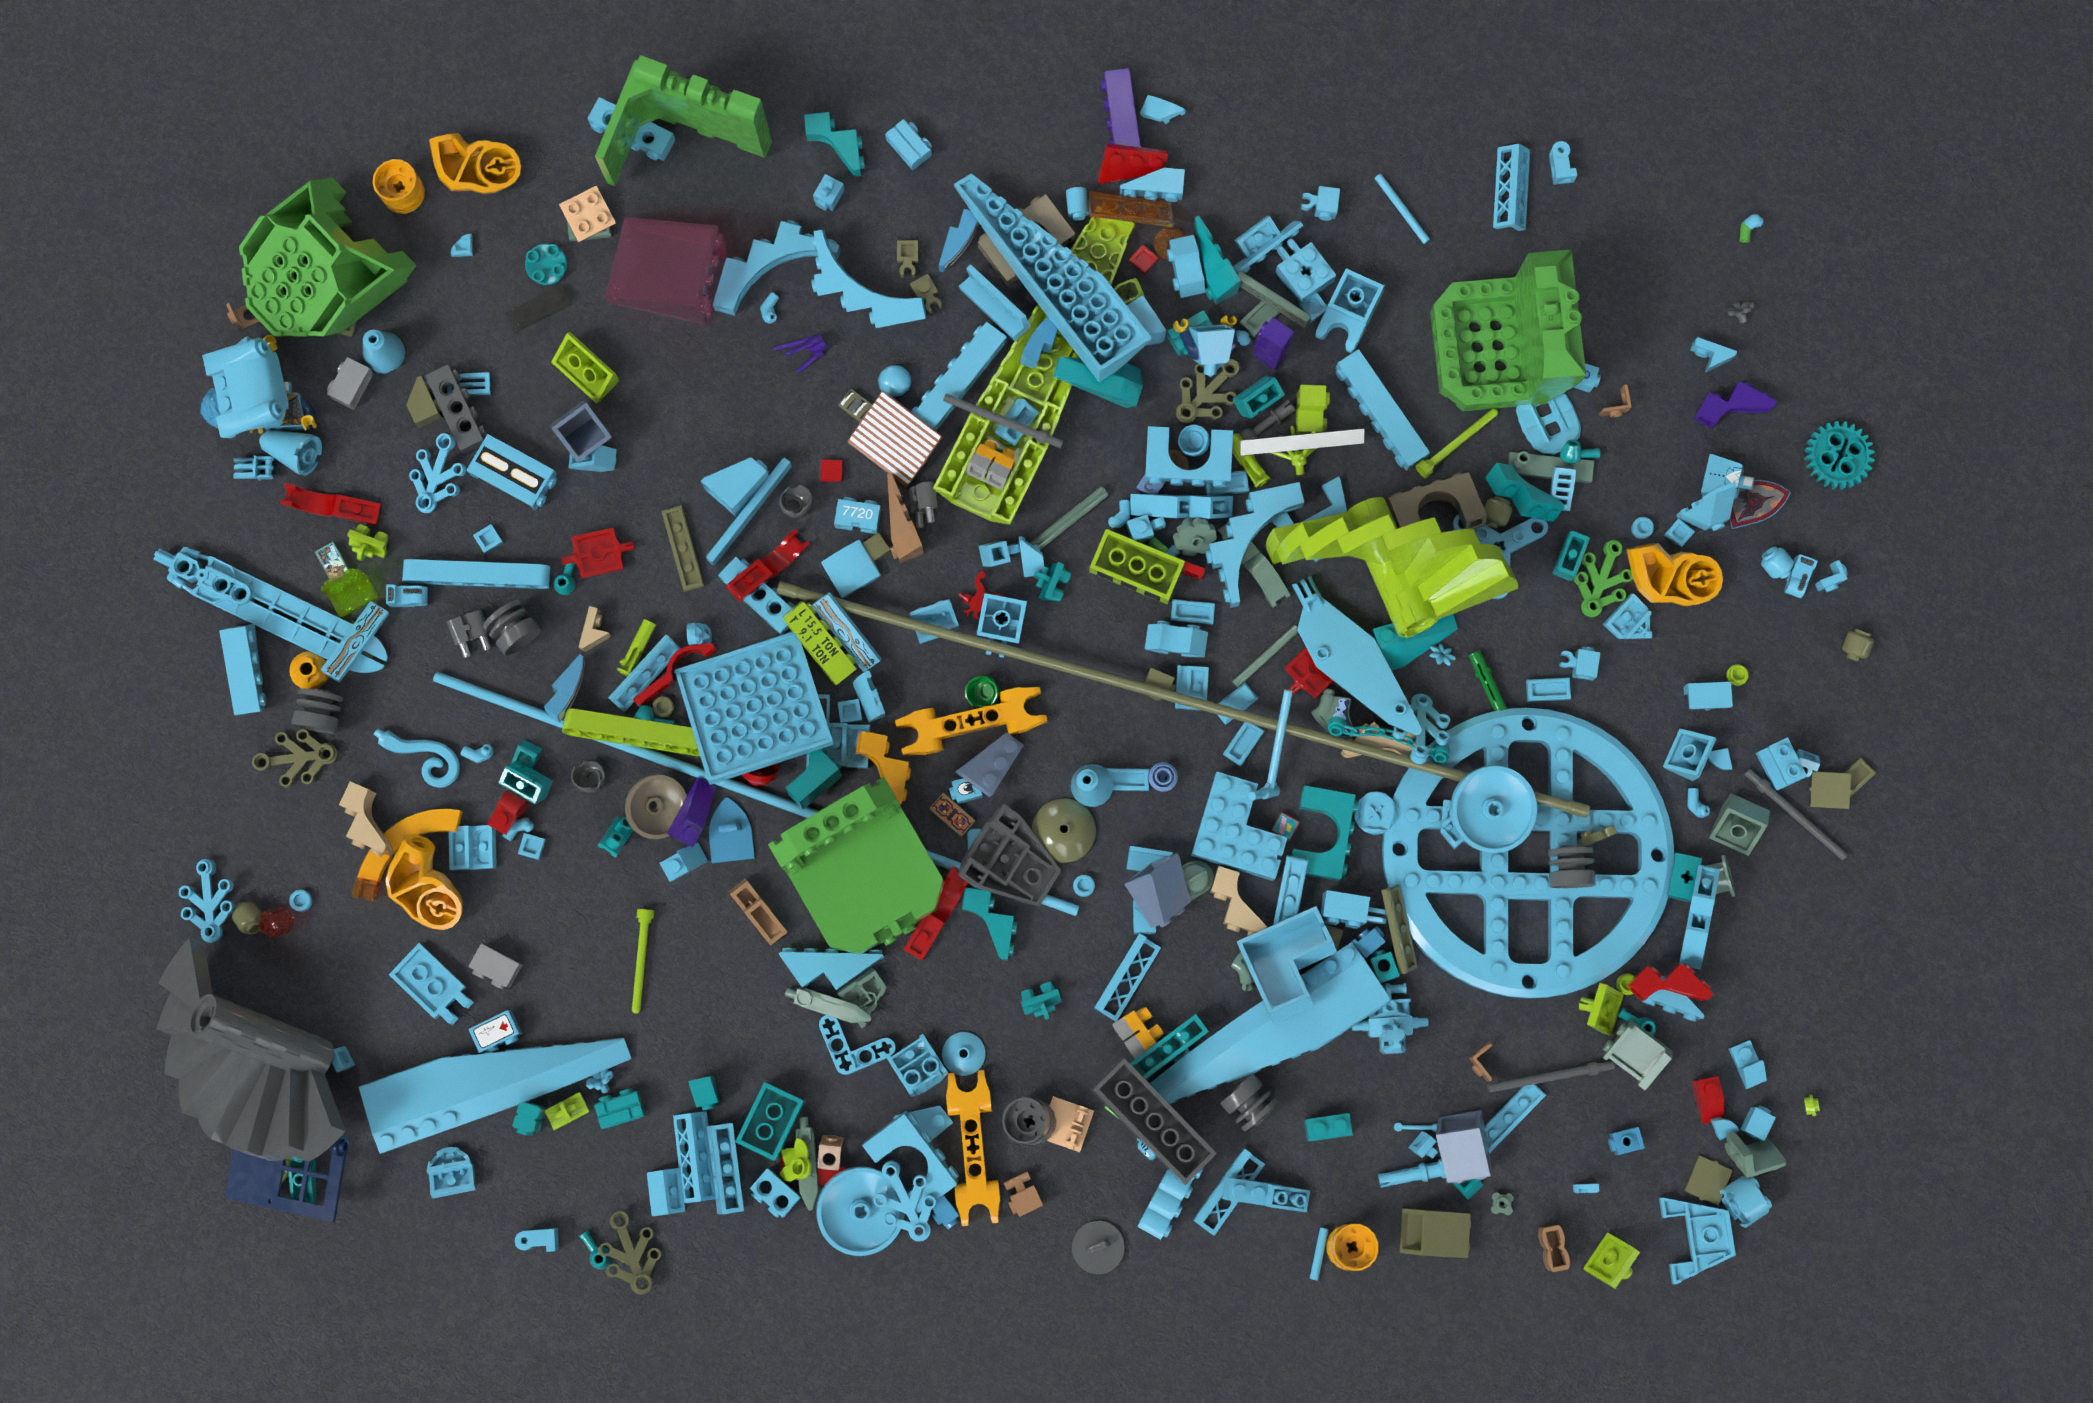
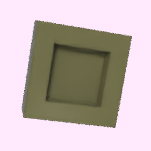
[863,533,891,562]

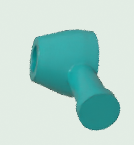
[1560,440,1600,463]
[554,563,575,595]
[634,706,674,725]
[1617,1008,1657,1036]
[579,1230,612,1270]

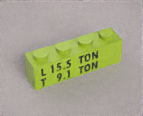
[781,601,856,685]

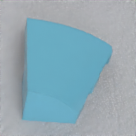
[853,670,885,723]

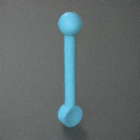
[1394,1123,1437,1132]

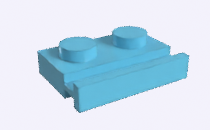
[1175,665,1209,710]

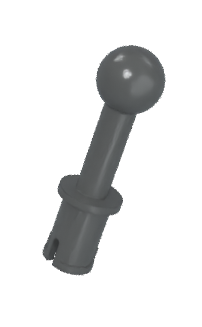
[1241,400,1296,440]

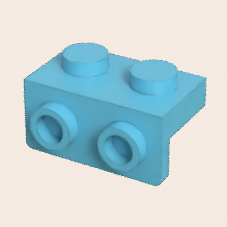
[910,599,960,644]

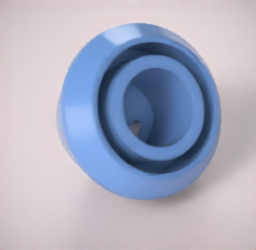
[1148,762,1178,792]

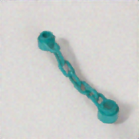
[1328,716,1450,763]

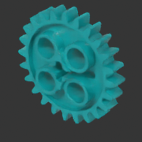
[1804,421,1875,490]

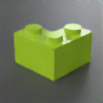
[1296,385,1330,435]

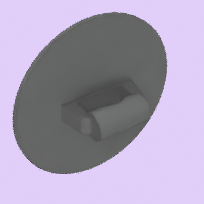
[1072,1221,1125,1274]

